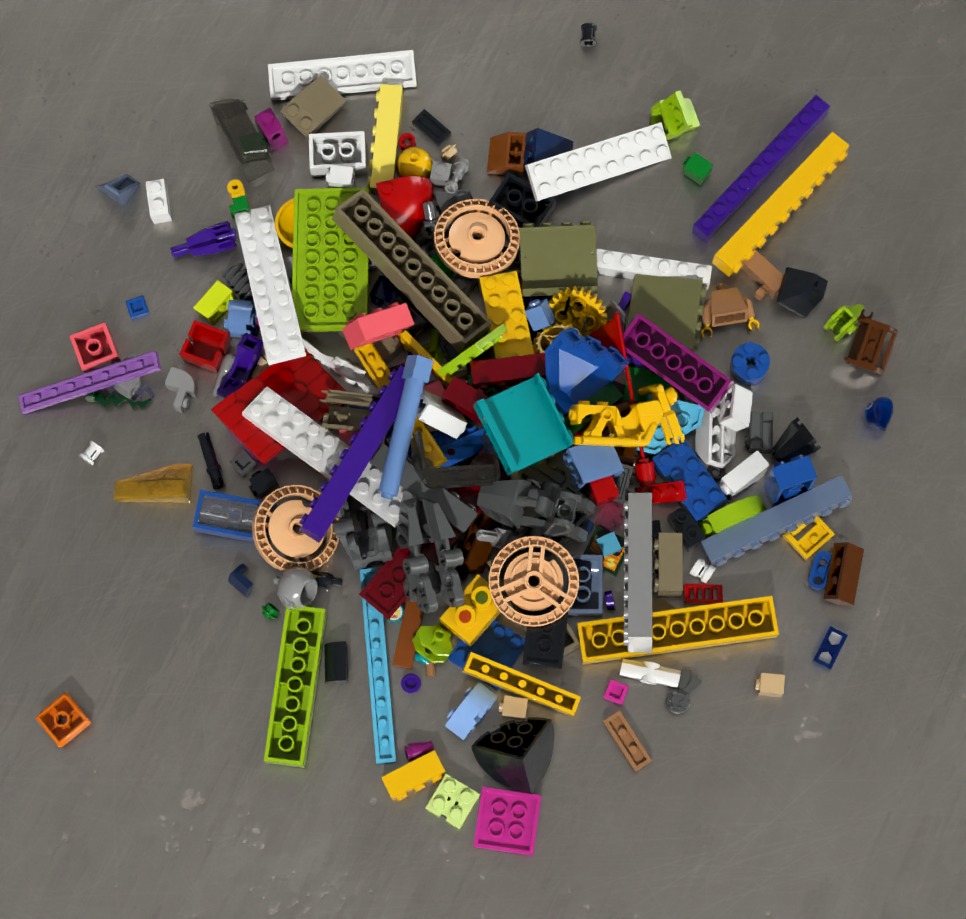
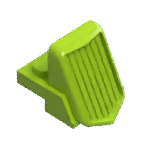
[649,91,700,140]

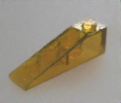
[114,464,193,503]

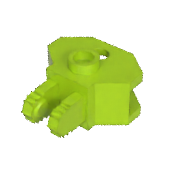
[824,303,864,342]
[412,622,453,663]

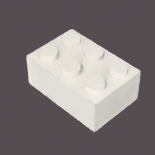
[309,131,367,177]

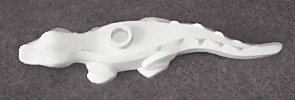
[302,337,381,398]

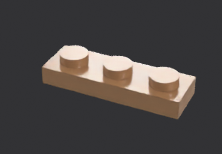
[603,710,652,772]

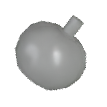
[273,567,318,610]

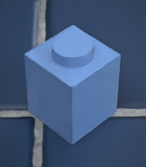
[524,299,556,331]

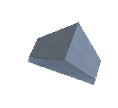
[95,174,141,206]

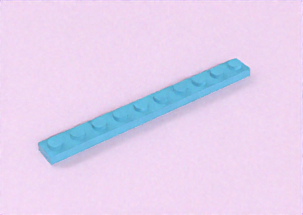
[359,567,396,764]

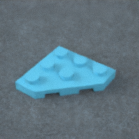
[636,394,705,454]

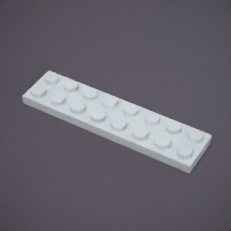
[268,50,417,101]
[525,122,672,201]

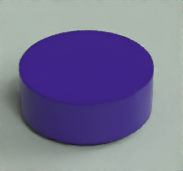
[604,590,616,610]
[401,673,421,694]

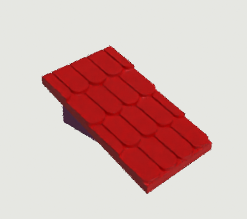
[210,350,346,465]

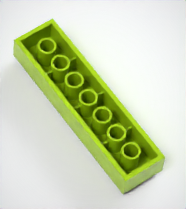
[263,606,327,768]

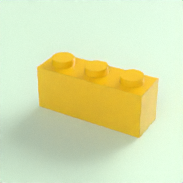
[381,750,446,801]

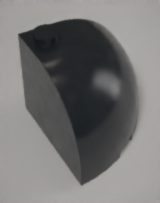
[471,717,554,794]

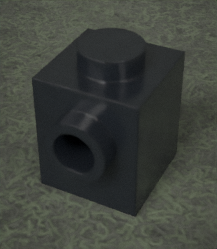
[248,468,280,499]

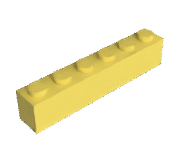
[367,84,403,195]

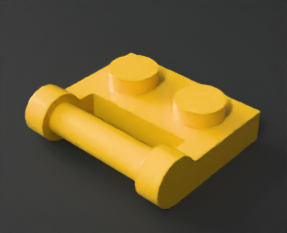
[782,517,835,561]

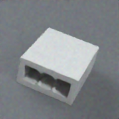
[417,389,467,439]
[719,450,770,502]

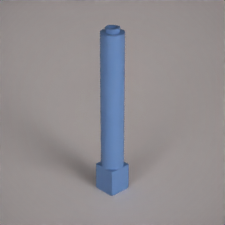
[378,355,434,500]

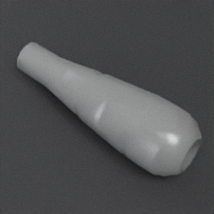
[211,353,236,397]

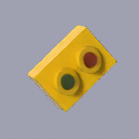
[439,574,509,648]

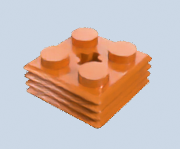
[35,692,91,748]

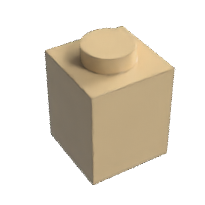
[755,673,785,697]
[499,695,528,721]

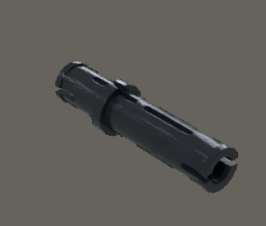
[197,432,225,489]

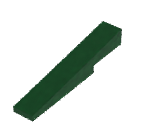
[532,382,624,467]

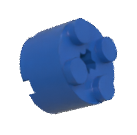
[730,342,770,386]

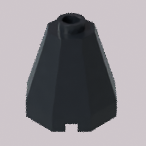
[772,417,821,463]

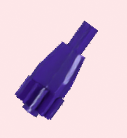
[170,221,237,258]

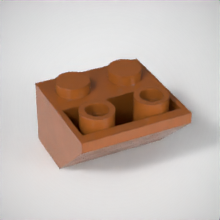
[487,132,527,176]

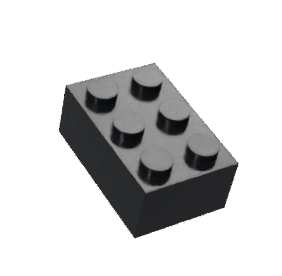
[489,172,556,228]

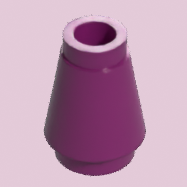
[404,741,434,761]

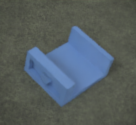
[563,436,624,490]

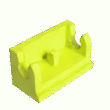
[193,280,237,326]

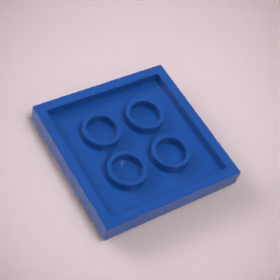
[448,620,525,691]

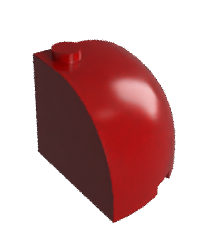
[376,176,434,238]

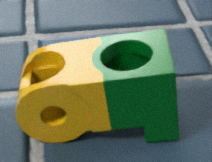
[227,179,250,219]

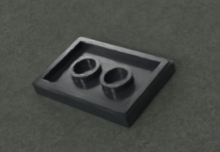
[522,608,569,669]

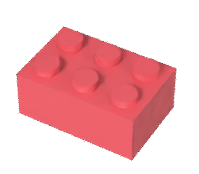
[342,302,414,350]

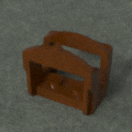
[843,309,898,376]

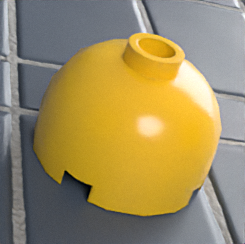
[396,147,433,179]

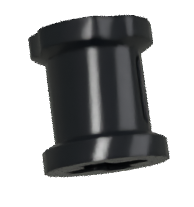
[580,23,597,47]

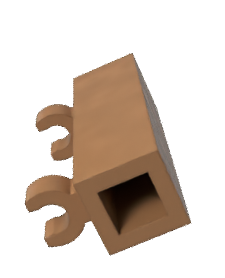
[726,242,784,301]

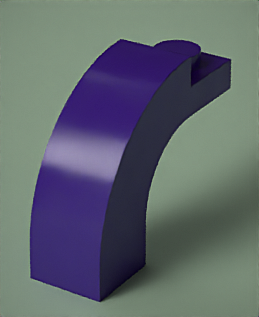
[217,333,263,398]

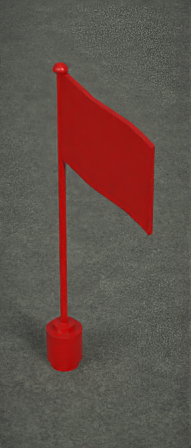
[589,312,657,487]

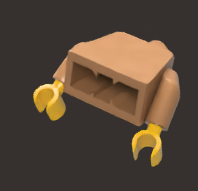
[701,283,760,338]

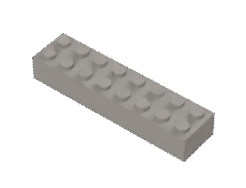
[624,493,652,653]

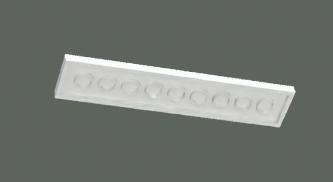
[234,205,306,365]
[242,387,416,527]

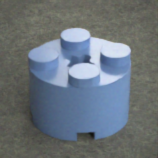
[224,299,259,338]

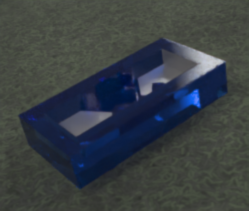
[812,626,848,671]

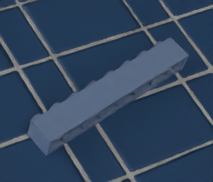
[701,475,852,566]

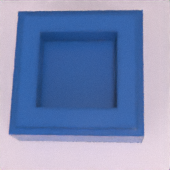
[125,295,149,320]

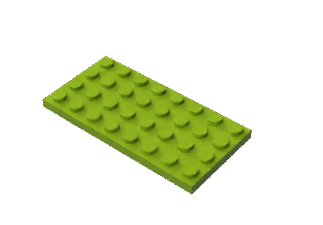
[292,187,370,332]

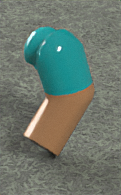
[414,651,436,677]

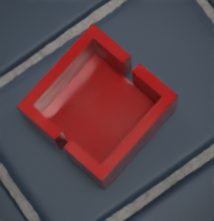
[179,320,232,373]

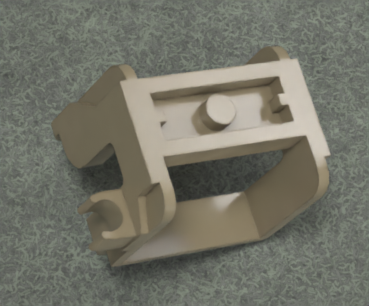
[320,389,378,432]

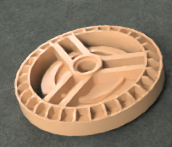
[434,199,520,279]
[252,485,339,572]
[489,536,579,627]

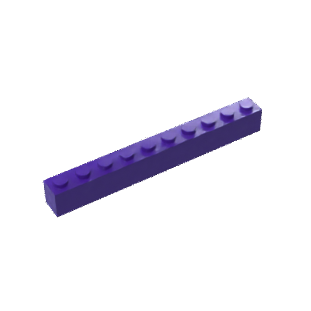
[692,95,830,244]
[299,365,405,543]

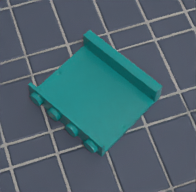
[473,373,574,476]

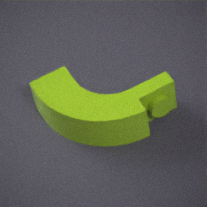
[697,495,767,539]

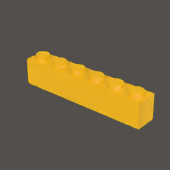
[461,652,581,716]

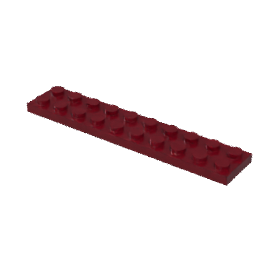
[359,447,512,620]

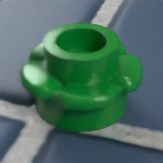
[262,602,280,620]

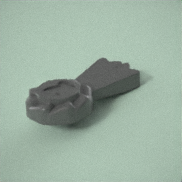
[666,668,702,714]

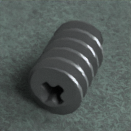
[223,263,254,301]

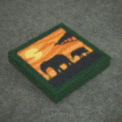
[583,526,624,577]

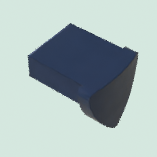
[228,563,253,597]

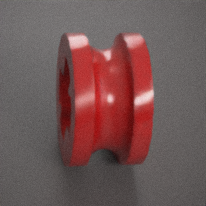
[399,133,416,150]

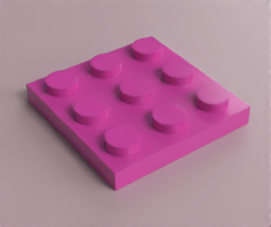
[473,787,541,856]

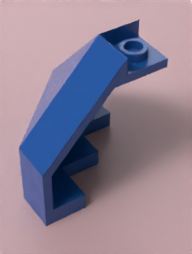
[545,327,629,415]

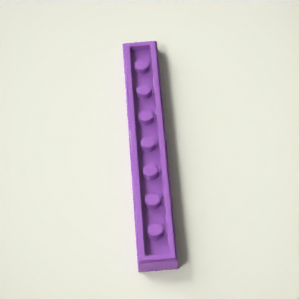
[18,351,161,414]

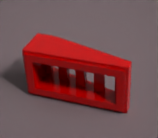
[683,584,723,605]

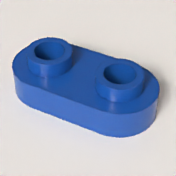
[808,551,832,590]

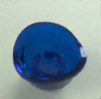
[865,397,893,431]

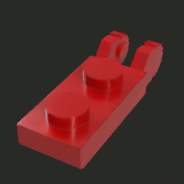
[634,480,687,504]

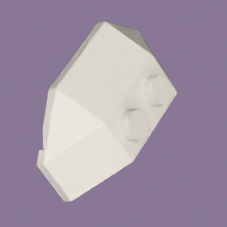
[695,400,736,468]

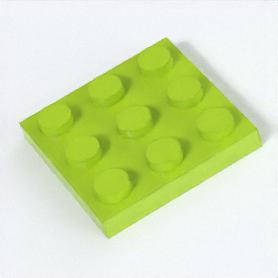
[438,324,508,377]

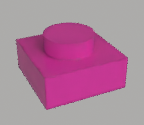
[603,679,629,706]

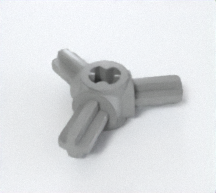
[476,526,527,551]

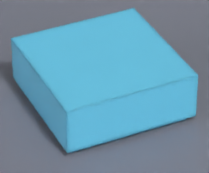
[596,531,622,558]

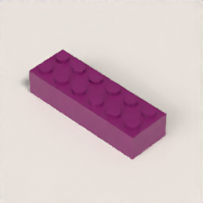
[623,313,734,413]

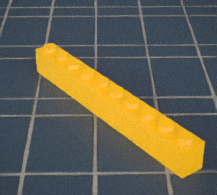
[712,132,850,277]

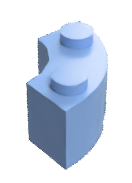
[445,682,498,741]

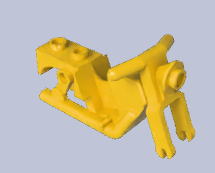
[569,384,685,447]

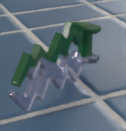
[85,384,155,409]

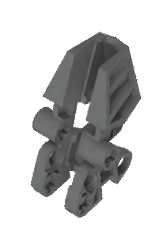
[477,480,595,543]
[332,494,393,570]
[395,497,464,613]

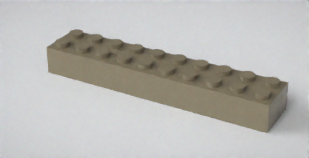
[332,189,492,354]

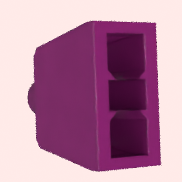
[254,108,288,152]

